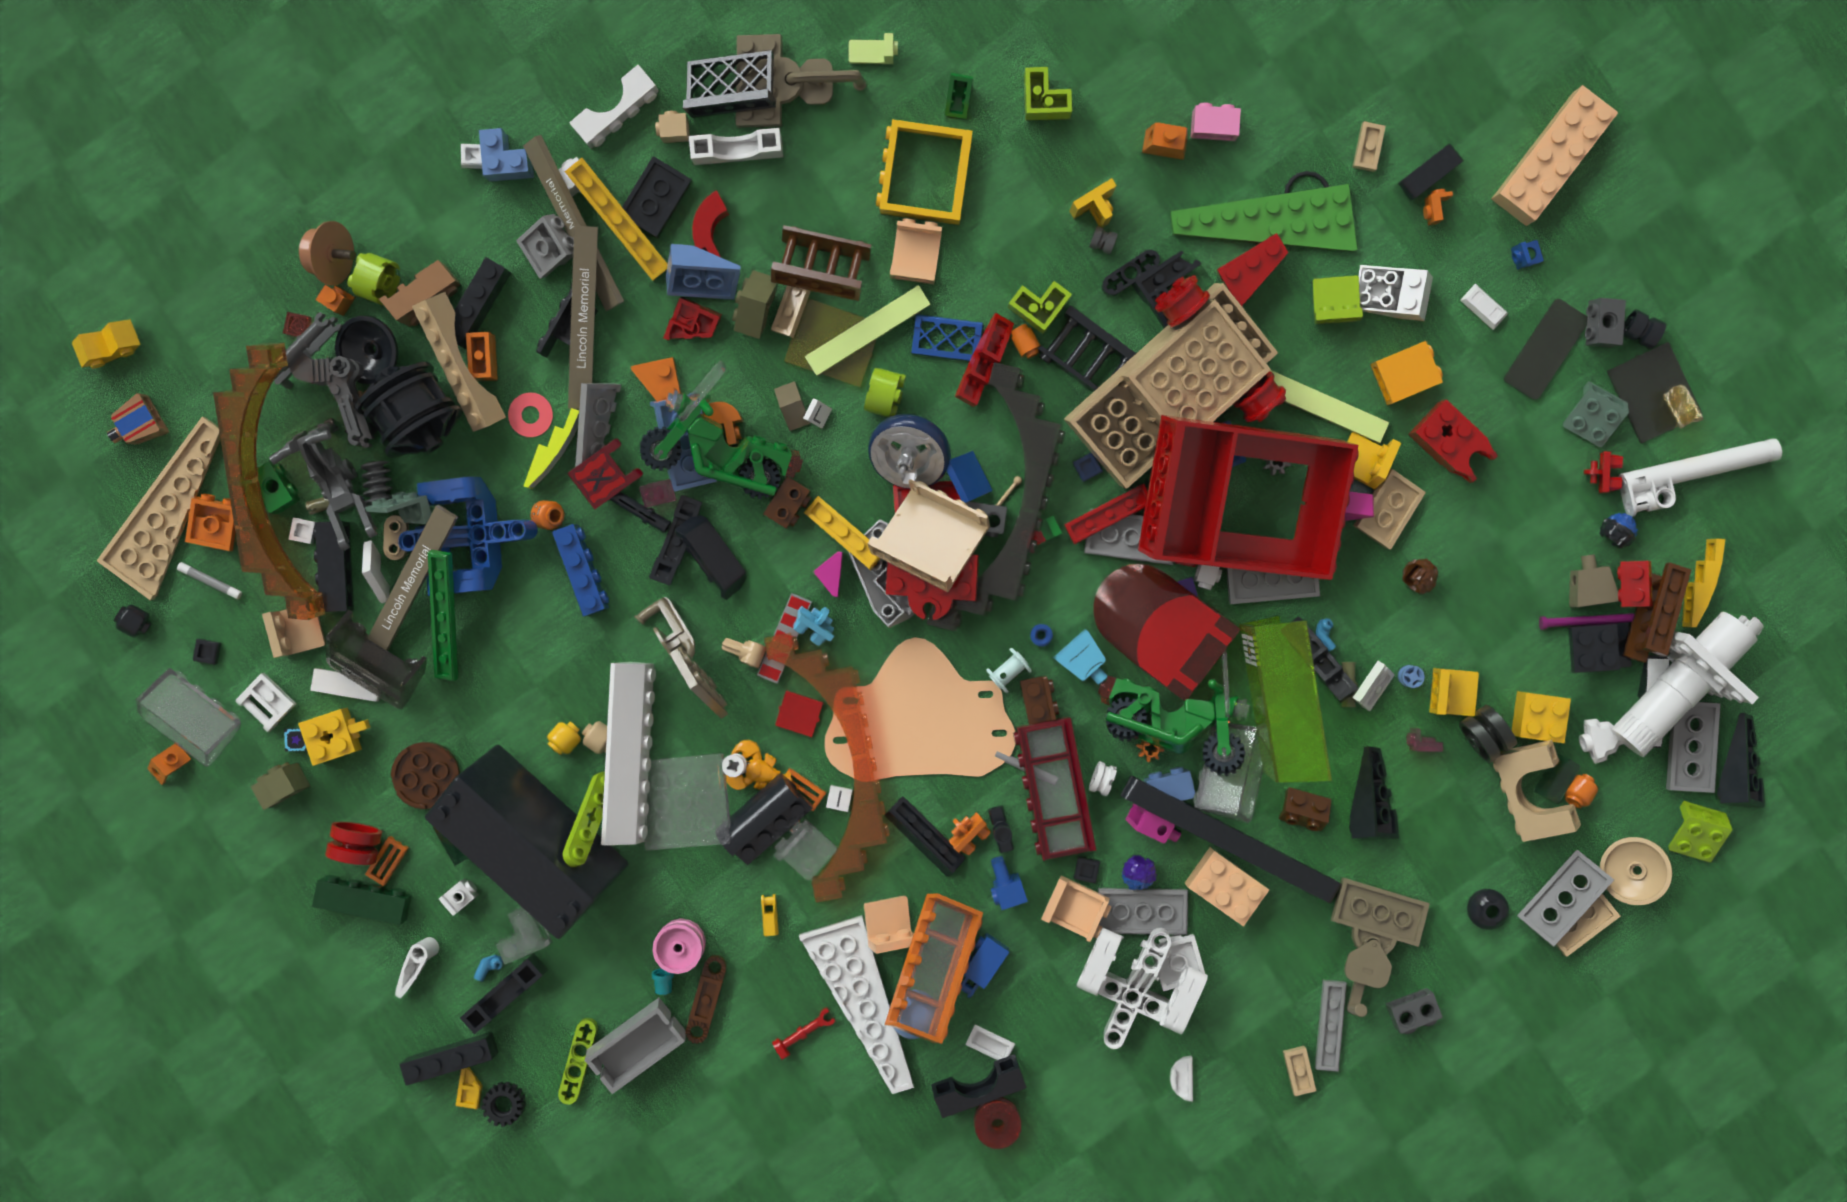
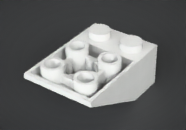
[1358,265,1433,321]

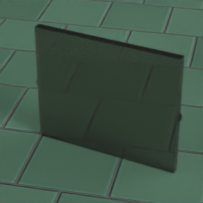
[1606,342,1702,443]

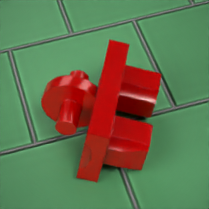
[1584,451,1623,494]

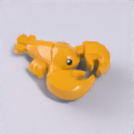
[725,739,793,790]

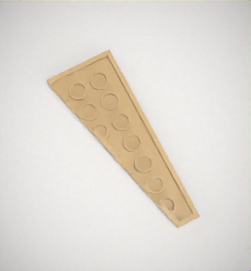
[97,417,224,600]

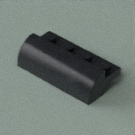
[716,773,813,865]

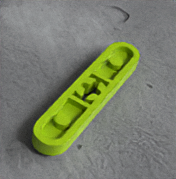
[563,771,605,868]

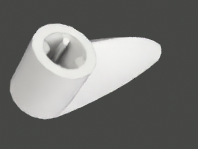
[395,937,439,999]

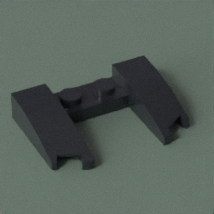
[1132,251,1201,328]

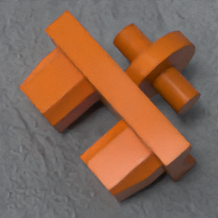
[949,812,991,855]

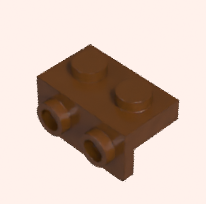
[1279,787,1332,831]

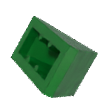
[945,73,973,119]

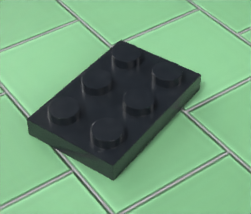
[622,156,693,239]

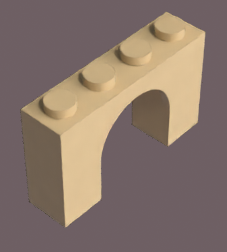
[1493,740,1581,842]

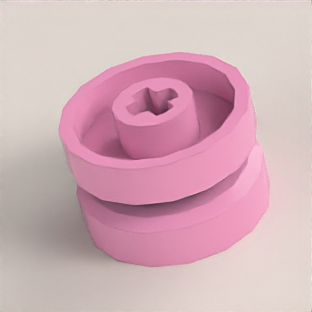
[652,918,706,974]

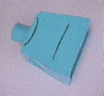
[1053,629,1108,685]

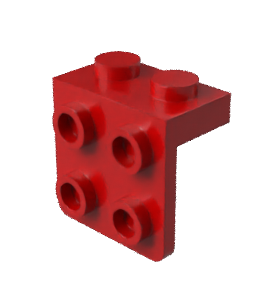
[1617,561,1653,607]

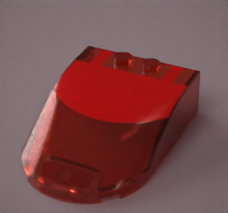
[1093,564,1241,701]

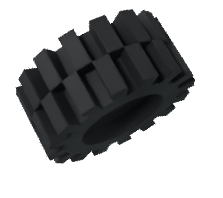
[481,1082,526,1127]

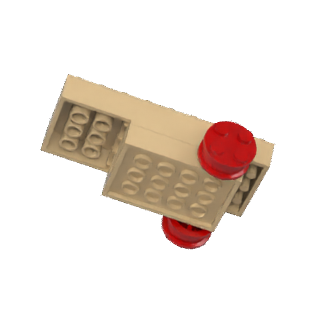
[1064,276,1286,489]

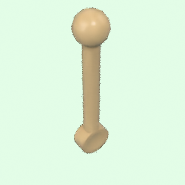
[993,476,1022,515]

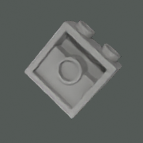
[516,214,574,279]

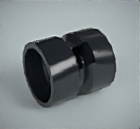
[1623,309,1666,349]

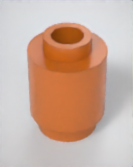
[1011,324,1041,359]

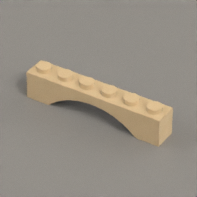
[412,292,506,432]

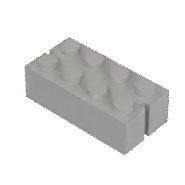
[584,998,686,1094]

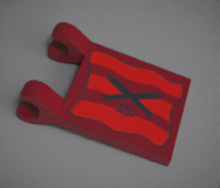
[567,438,643,510]

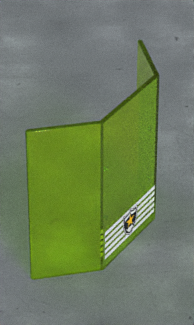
[1240,616,1332,783]

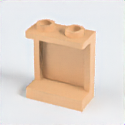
[1041,875,1112,942]

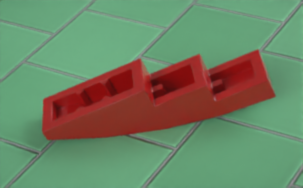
[955,313,1014,407]

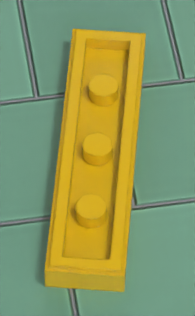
[804,496,881,570]

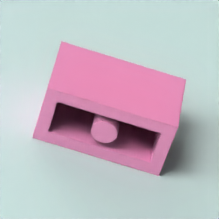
[1191,103,1241,141]

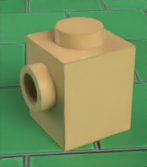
[655,111,690,143]

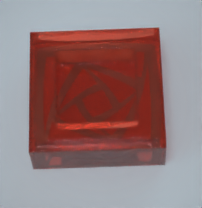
[283,312,312,337]

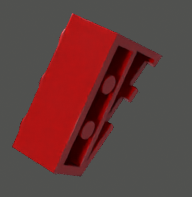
[1216,233,1288,306]

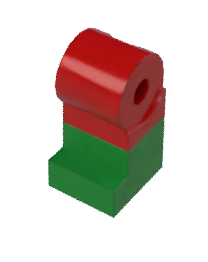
[1017,516,1062,551]

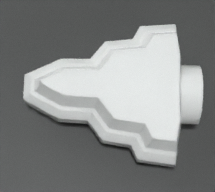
[1579,719,1623,764]

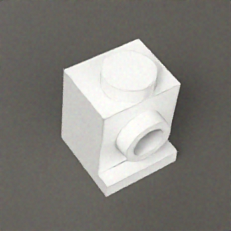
[1193,564,1222,590]
[439,878,479,916]

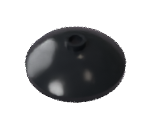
[335,316,398,384]

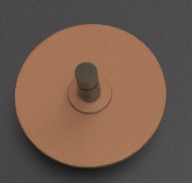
[299,221,356,285]

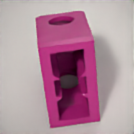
[1125,804,1181,844]

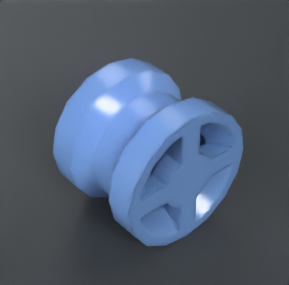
[1398,665,1425,688]

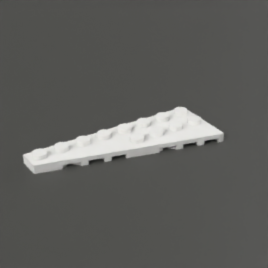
[799,915,914,1094]

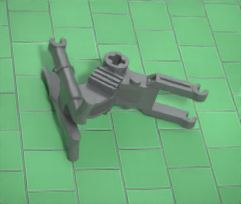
[257,313,375,448]
[269,418,378,551]

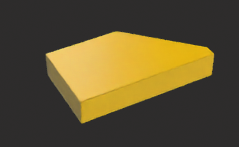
[456,1067,483,1109]

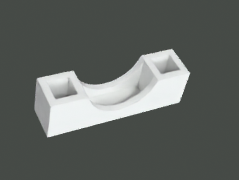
[569,65,659,149]
[689,128,783,165]

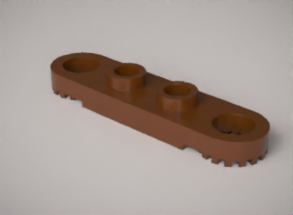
[685,955,727,1044]

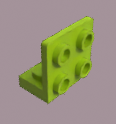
[1313,275,1363,324]
[1668,801,1732,862]

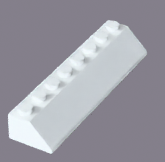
[601,662,656,845]

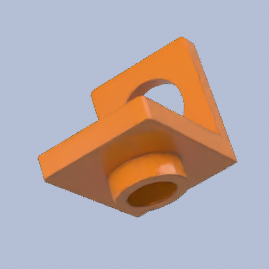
[147,743,191,785]

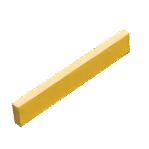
[564,158,668,281]

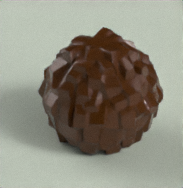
[1402,558,1438,595]

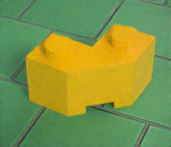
[72,319,140,369]

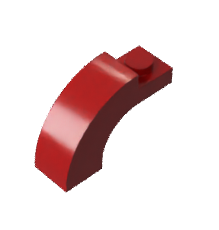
[692,190,729,257]

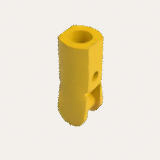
[761,894,779,936]

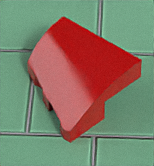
[663,297,722,340]

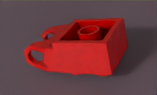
[1408,399,1498,483]

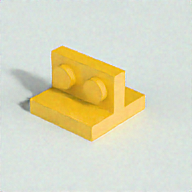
[1069,178,1117,228]

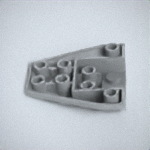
[848,519,915,628]

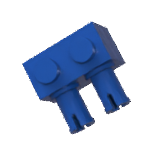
[991,856,1028,910]

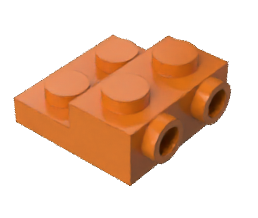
[185,494,243,551]

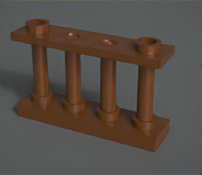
[771,225,871,301]
[1623,562,1691,663]

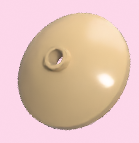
[1600,837,1672,905]

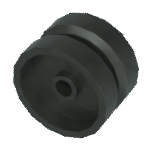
[1459,704,1517,763]

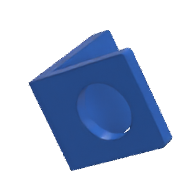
[1511,240,1544,270]

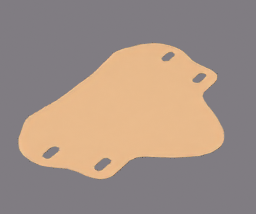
[825,637,1015,782]

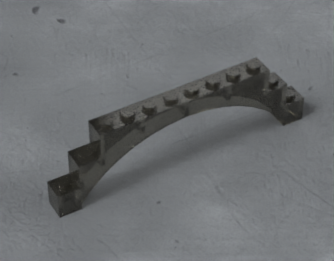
[926,362,1066,631]

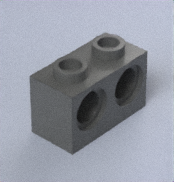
[966,502,1007,537]
[1385,988,1443,1034]

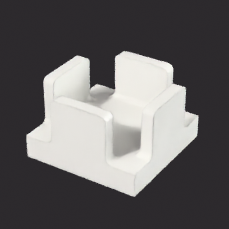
[1151,934,1205,991]

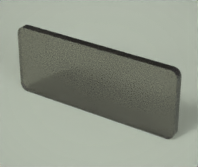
[1504,299,1588,400]

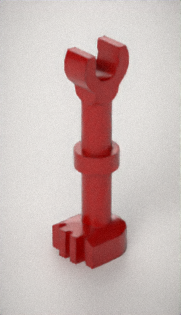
[772,1007,835,1060]

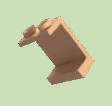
[890,218,942,285]

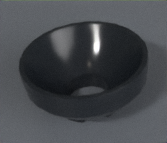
[1467,888,1509,930]

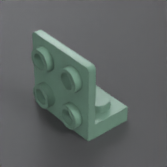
[1563,381,1629,447]
[365,492,431,524]

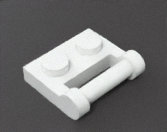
[235,673,297,733]

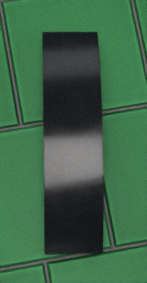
[649,495,703,586]

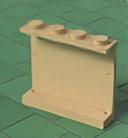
[867,479,990,592]

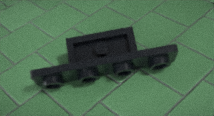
[536,283,598,358]

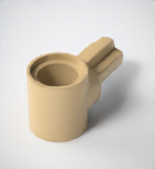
[722,638,767,669]

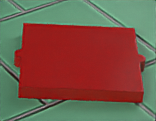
[775,690,823,737]

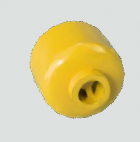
[547,722,581,755]

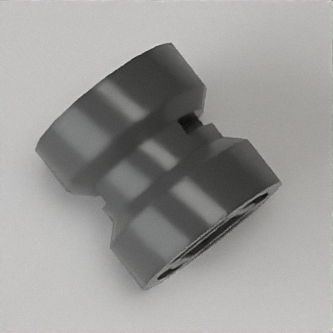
[1089,226,1118,255]

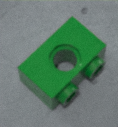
[246,461,300,514]

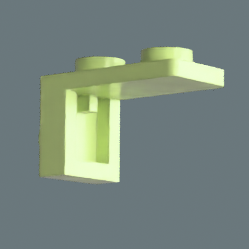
[849,33,898,64]

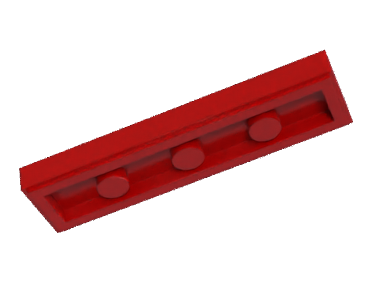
[1064,483,1148,544]

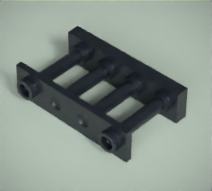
[1038,305,1136,392]

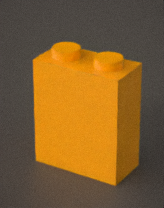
[1370,341,1443,405]

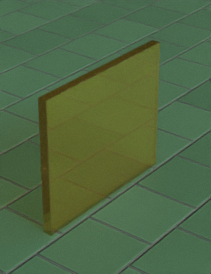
[784,299,877,387]

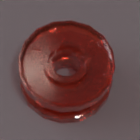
[974,1097,1021,1149]

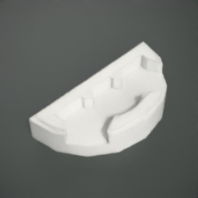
[1169,1055,1193,1102]

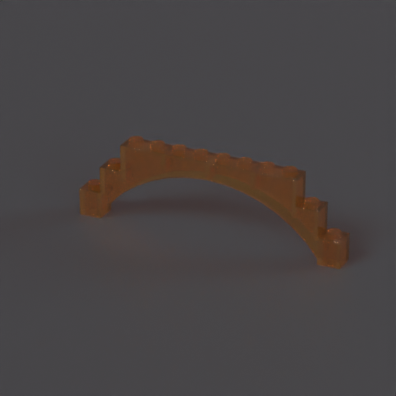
[213,343,325,620]
[764,632,890,903]

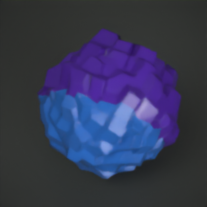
[1122,855,1157,890]

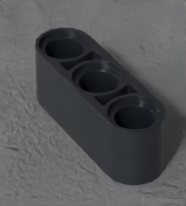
[1398,143,1464,201]

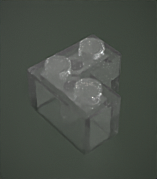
[496,907,552,965]

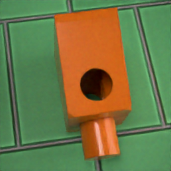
[1142,123,1188,160]

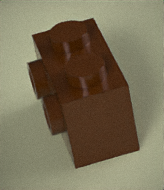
[763,476,812,529]

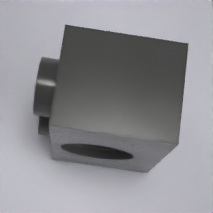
[1585,298,1626,348]

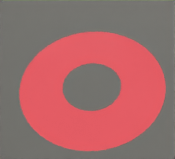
[508,393,553,437]

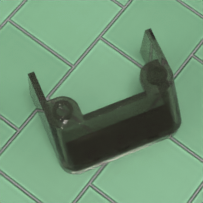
[326,610,427,709]

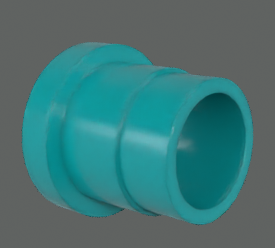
[651,968,674,995]

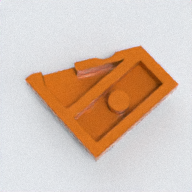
[631,357,682,401]

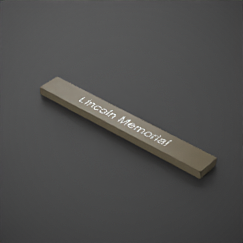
[523,135,624,311]
[568,225,598,409]
[358,505,458,667]

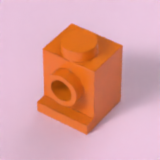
[316,285,355,316]

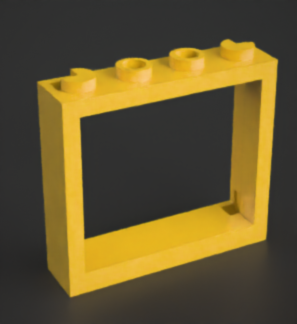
[876,119,973,225]

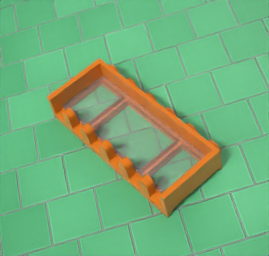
[884,893,983,1044]

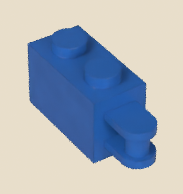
[961,933,1009,998]

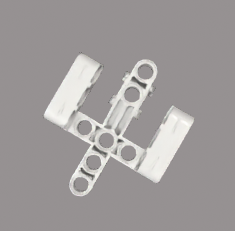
[1077,928,1208,1049]

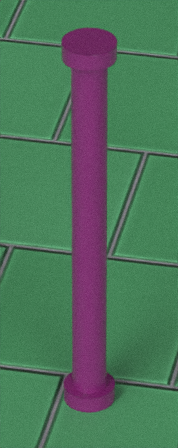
[1539,613,1634,630]

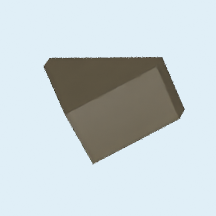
[774,381,811,431]

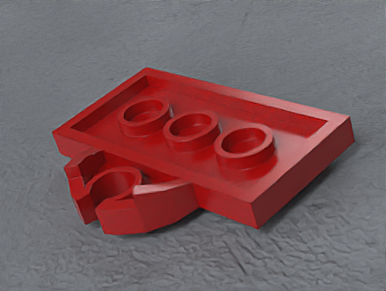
[886,555,979,620]

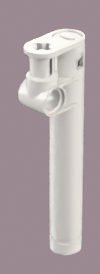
[1619,438,1782,517]

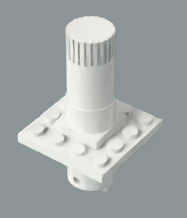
[1610,612,1764,757]

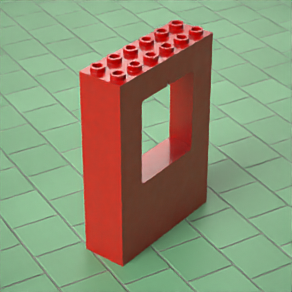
[1138,415,1359,580]

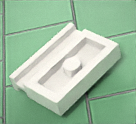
[1353,661,1395,711]

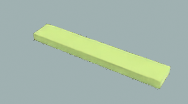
[805,285,930,376]
[1270,370,1389,444]

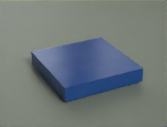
[946,451,993,503]

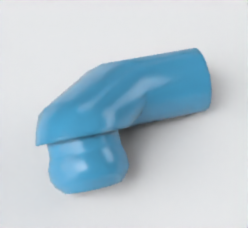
[1315,618,1336,652]
[474,955,503,982]

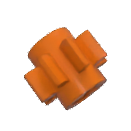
[1136,741,1164,762]

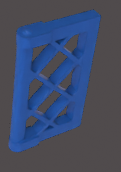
[911,314,983,361]

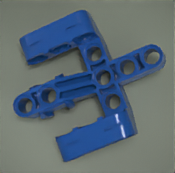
[398,477,538,596]

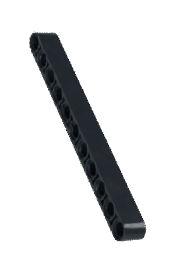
[1120,776,1341,904]

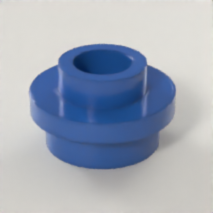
[1030,624,1053,646]

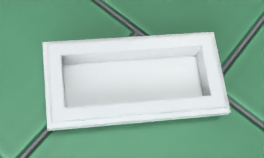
[1460,283,1508,330]
[965,1024,1015,1060]

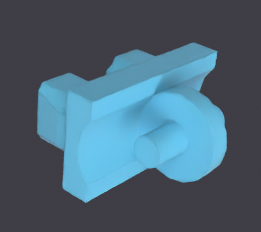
[793,606,834,646]

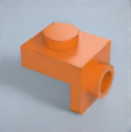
[1423,189,1453,225]

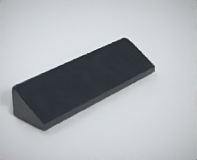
[884,796,966,877]

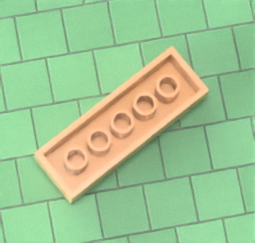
[1491,85,1618,226]

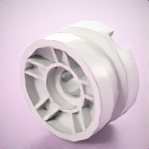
[1089,761,1117,796]

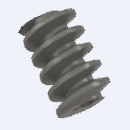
[361,461,393,506]

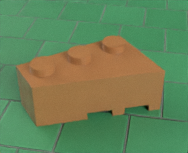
[379,260,461,327]

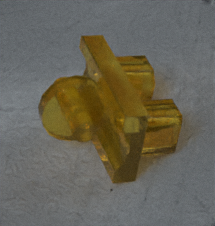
[1663,384,1703,429]

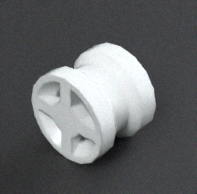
[722,753,747,777]

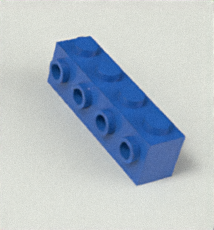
[552,524,609,616]

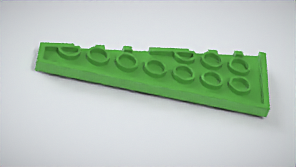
[1170,184,1357,252]

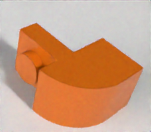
[703,402,743,447]

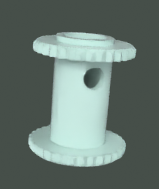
[986,648,1032,693]

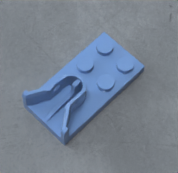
[649,392,717,492]

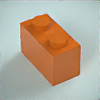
[466,332,498,381]

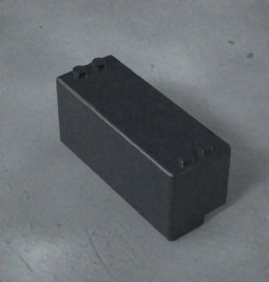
[425,745,629,939]

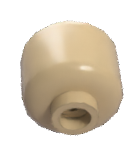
[582,721,607,754]

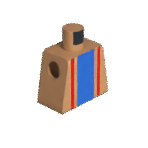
[107,393,169,445]

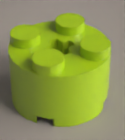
[347,253,400,305]
[864,368,906,417]

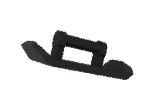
[675,515,747,600]

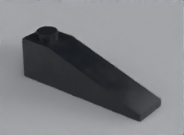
[1717,713,1765,808]
[1349,746,1399,840]

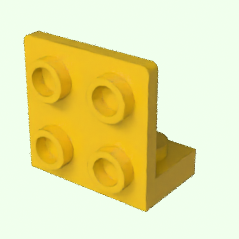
[1347,432,1401,489]
[1429,668,1479,716]

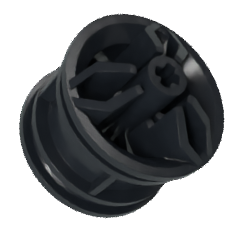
[355,362,463,458]

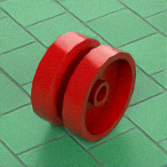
[325,822,382,865]

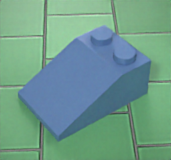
[666,244,741,300]

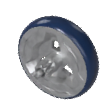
[868,414,951,489]

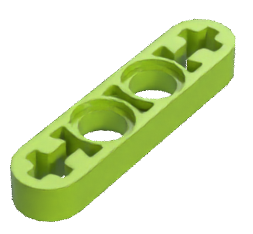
[558,1018,598,1105]

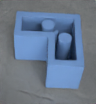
[479,128,534,182]

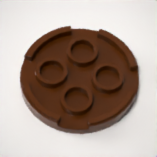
[391,742,460,809]

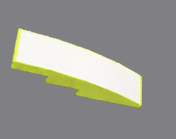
[524,408,579,489]

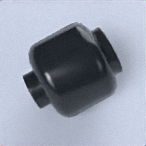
[114,605,152,638]

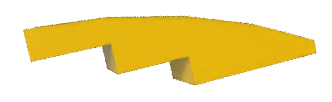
[1682,539,1726,627]

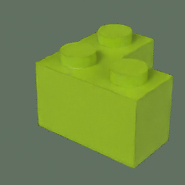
[1024,67,1072,120]
[1007,281,1072,334]

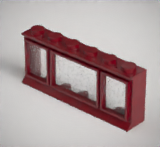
[1013,716,1096,861]

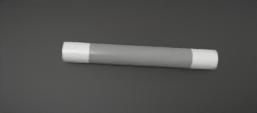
[177,562,242,600]

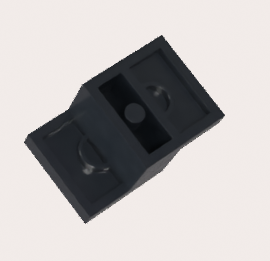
[1568,622,1631,673]

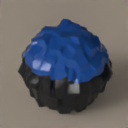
[1599,513,1638,549]

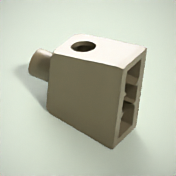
[1569,554,1619,607]

